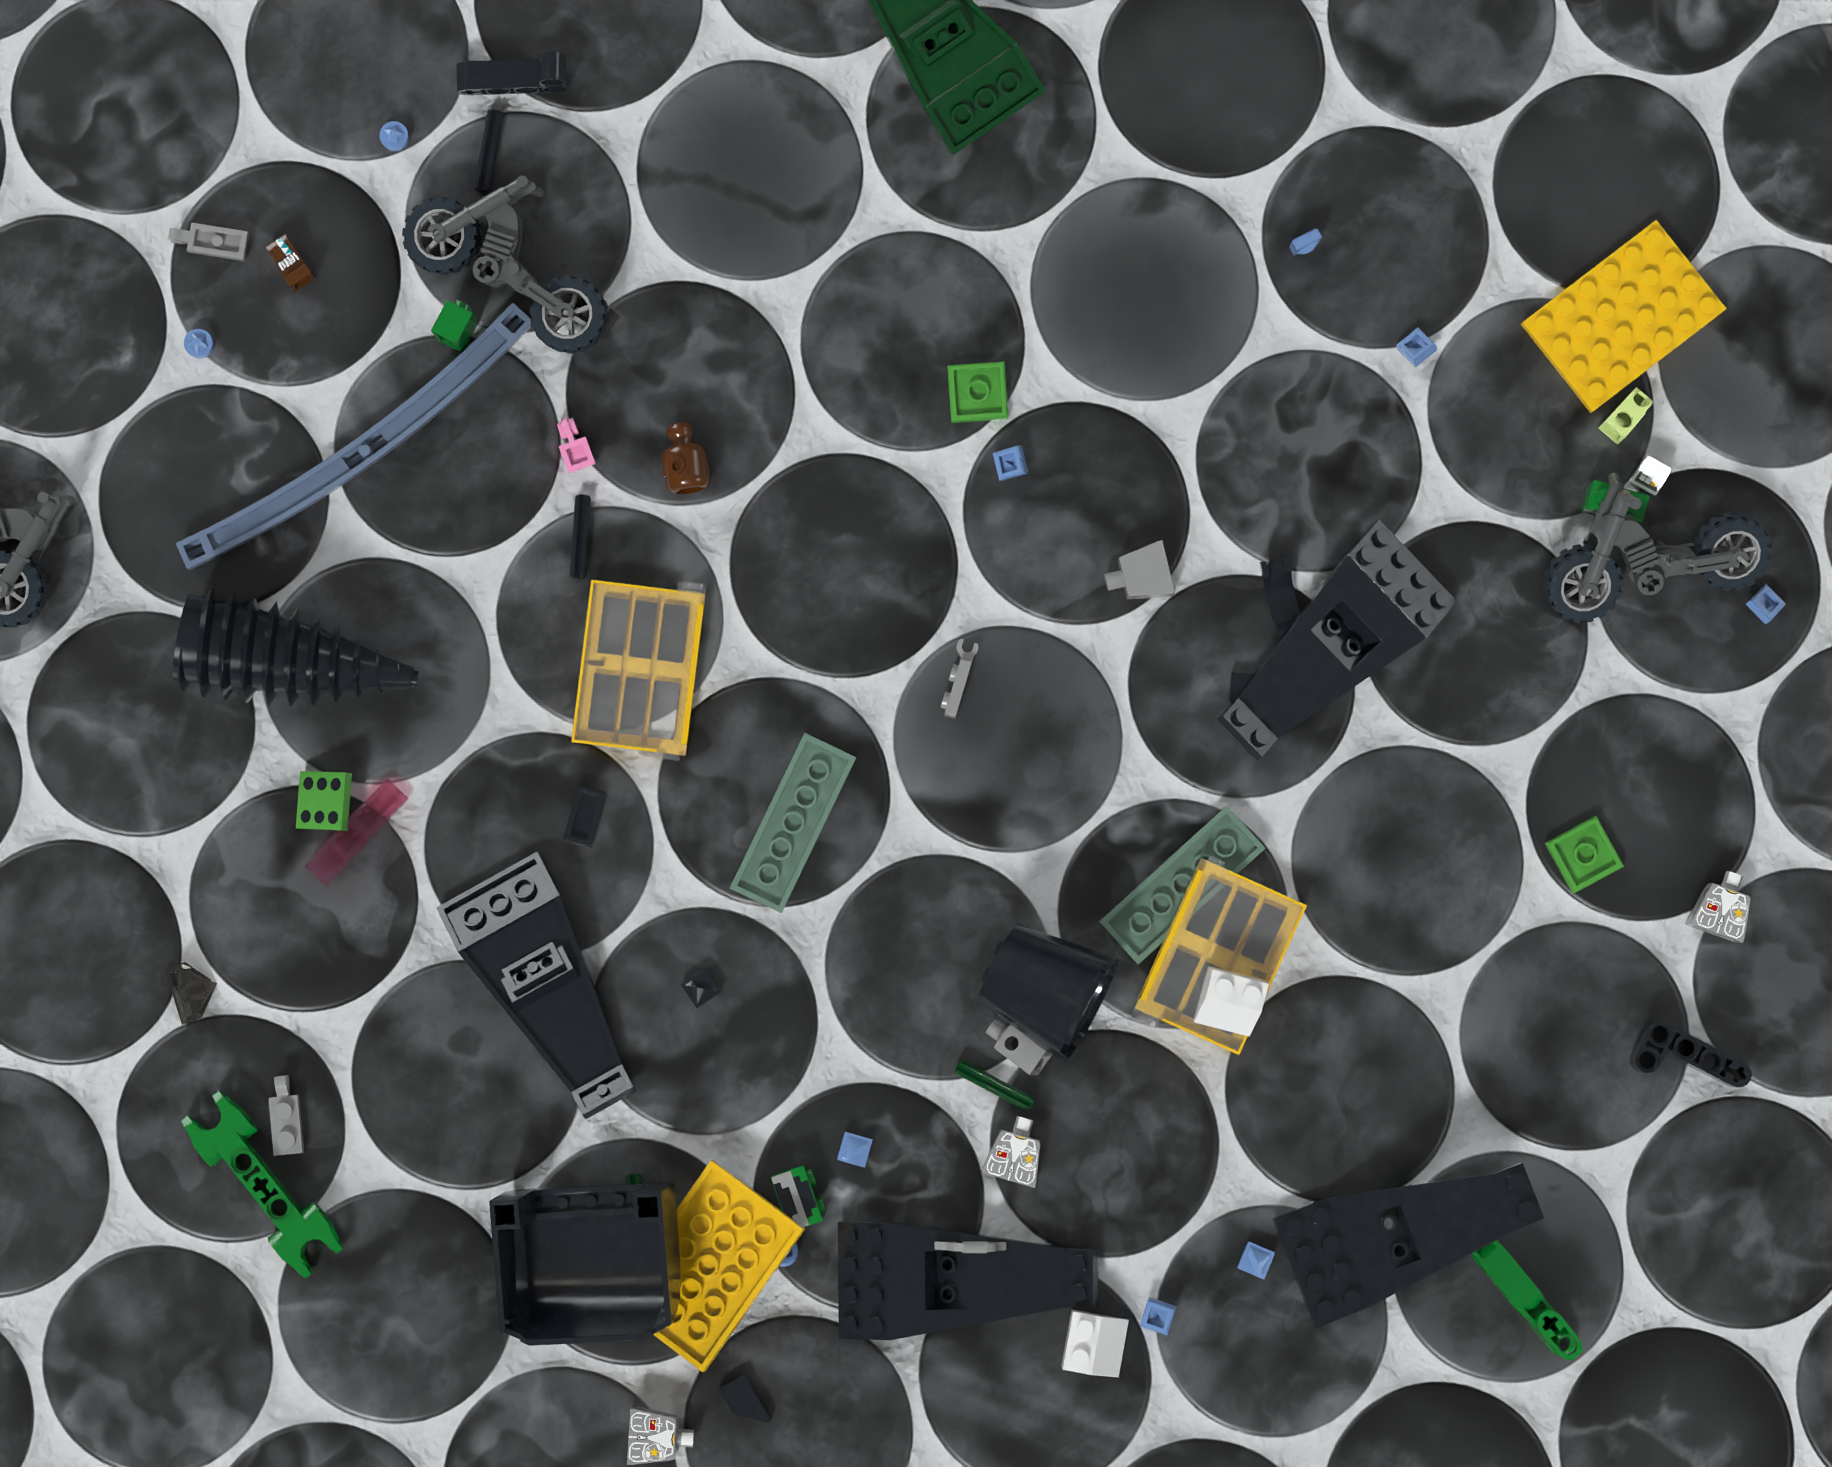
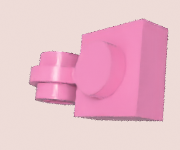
[557,417,596,474]

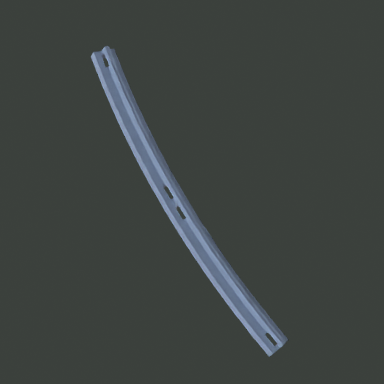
[176,303,532,570]

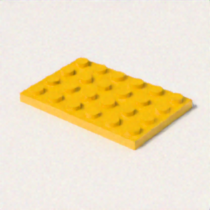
[1521,220,1726,413]
[654,1160,805,1372]

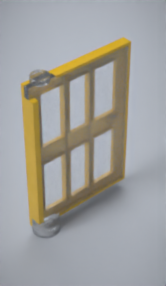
[571,580,706,761]
[1131,855,1307,1055]

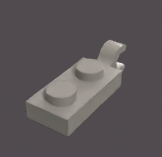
[168,223,249,261]
[940,639,978,719]
[268,1075,304,1156]

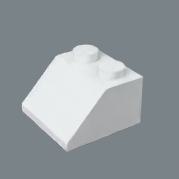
[1193,966,1269,1037]
[1061,1309,1129,1378]

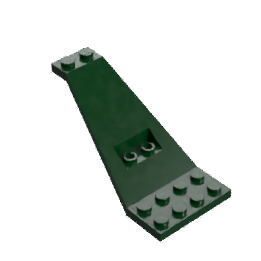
[868,0,1046,155]

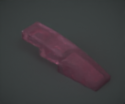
[305,779,408,887]

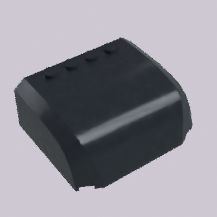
[489,1182,681,1346]

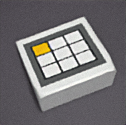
[1630,455,1672,496]

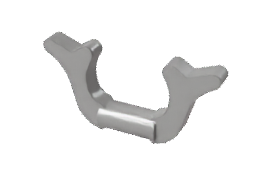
[934,1241,1006,1253]

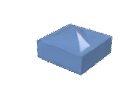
[1289,229,1322,256]
[1396,328,1437,367]
[993,445,1028,481]
[1746,584,1786,625]
[837,1132,873,1168]
[1237,1241,1275,1279]
[1140,1297,1177,1335]

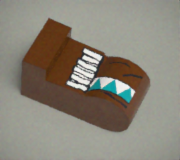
[265,233,316,292]

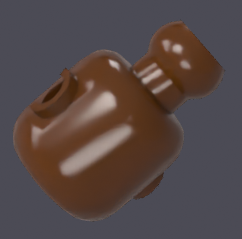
[661,422,711,494]

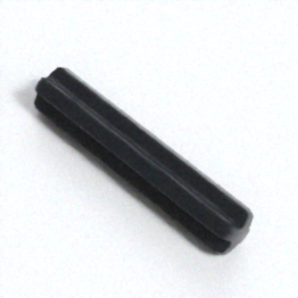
[474,109,503,193]
[570,494,591,579]

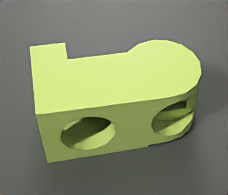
[1598,387,1654,445]

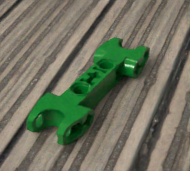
[181,1091,345,1279]
[1470,1240,1583,1361]

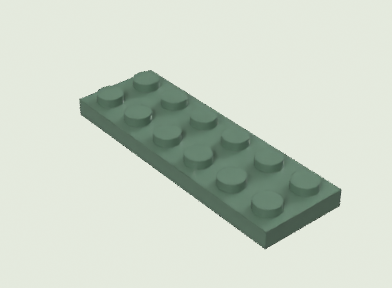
[730,733,856,913]
[1099,806,1265,965]

